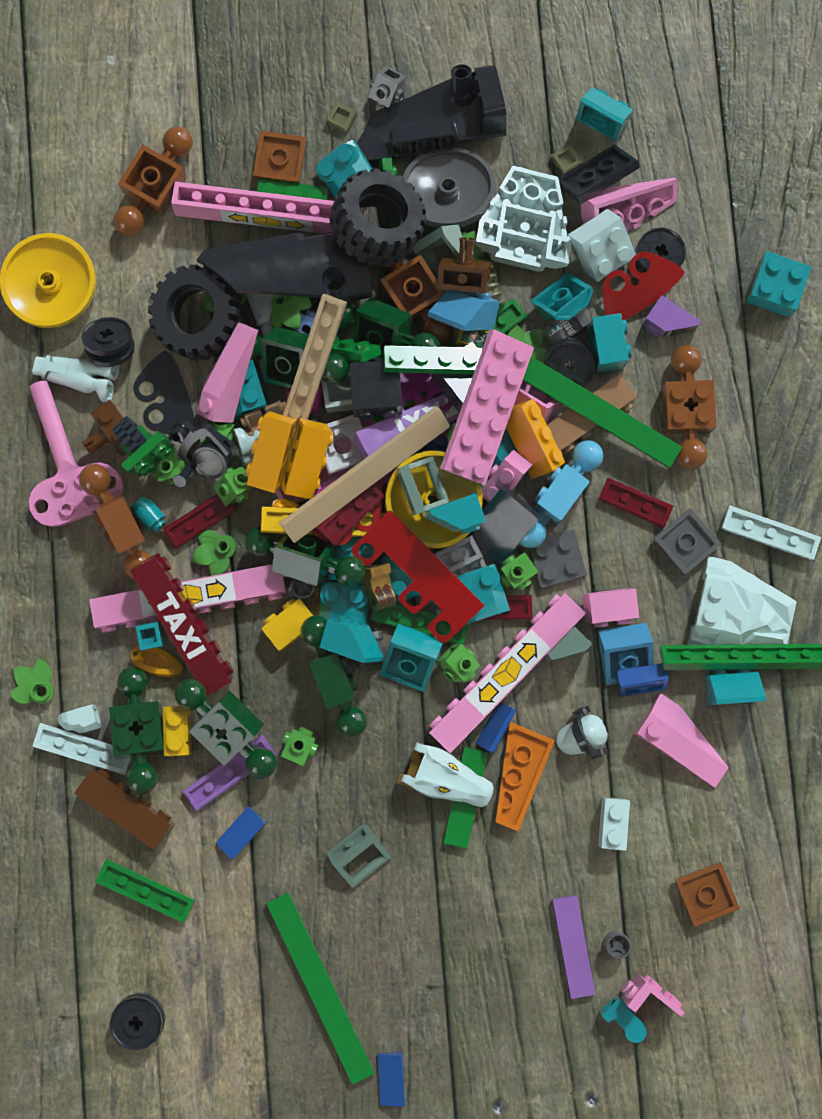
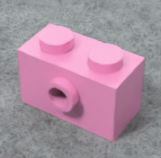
[482,450,532,502]
[582,588,639,627]

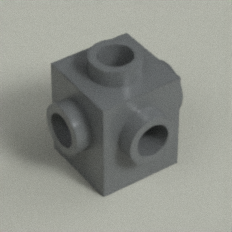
[369,65,407,108]

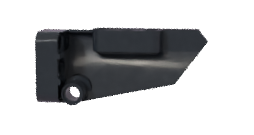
[357,64,507,163]
[197,232,372,302]

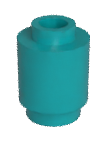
[130,497,166,533]

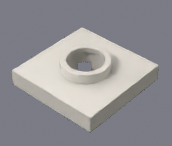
[325,415,363,475]

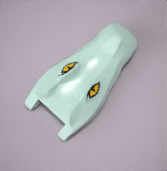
[400,742,494,807]

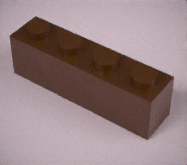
[74,767,175,850]

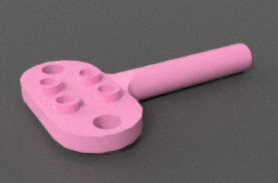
[29,381,124,527]

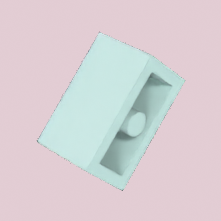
[598,797,630,851]

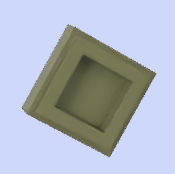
[326,101,357,134]
[550,143,583,176]

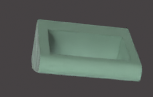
[413,225,462,279]
[396,456,450,516]
[545,627,592,661]
[326,823,392,888]

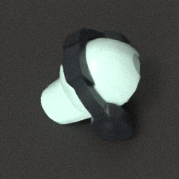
[557,705,609,759]

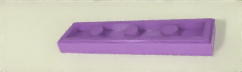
[182,735,277,811]
[552,895,596,999]

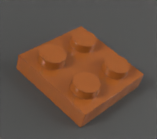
[253,131,307,184]
[674,861,740,927]

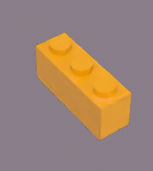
[506,398,565,479]
[245,411,297,493]
[280,418,333,499]

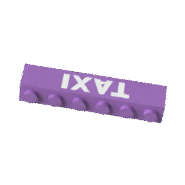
[353,394,460,460]

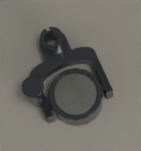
[168,419,236,488]

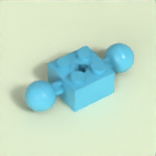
[520,441,603,548]

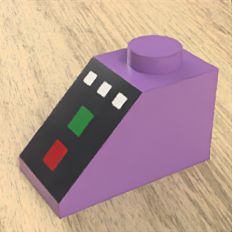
[643,295,701,337]

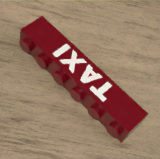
[130,553,234,696]

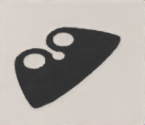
[133,351,195,434]

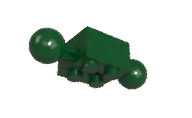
[338,298,440,361]
[250,327,349,388]
[245,526,366,587]
[300,615,367,737]
[109,666,164,795]
[175,679,277,779]

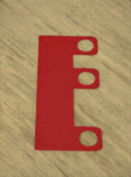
[351,510,485,643]

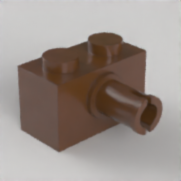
[438,237,491,293]
[82,399,127,456]

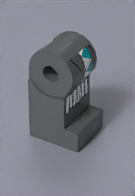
[542,310,590,345]

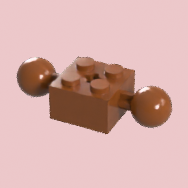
[114,126,193,236]
[379,255,454,346]
[661,345,717,469]
[79,464,151,580]

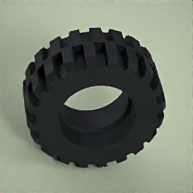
[329,169,427,266]
[148,265,245,360]

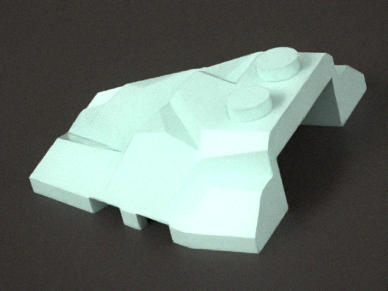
[475,166,572,272]
[687,556,796,645]

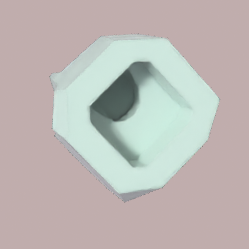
[58,704,102,734]

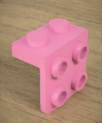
[620,974,685,1017]

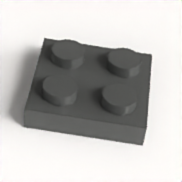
[653,508,721,576]
[529,529,587,589]

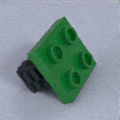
[112,416,175,477]

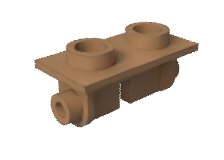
[240,401,286,436]

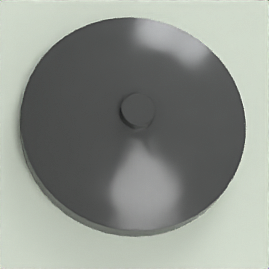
[403,147,496,228]

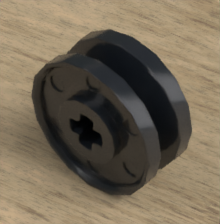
[635,227,686,273]
[81,317,135,367]
[544,338,595,387]
[110,993,166,1050]

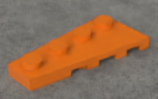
[495,722,555,831]

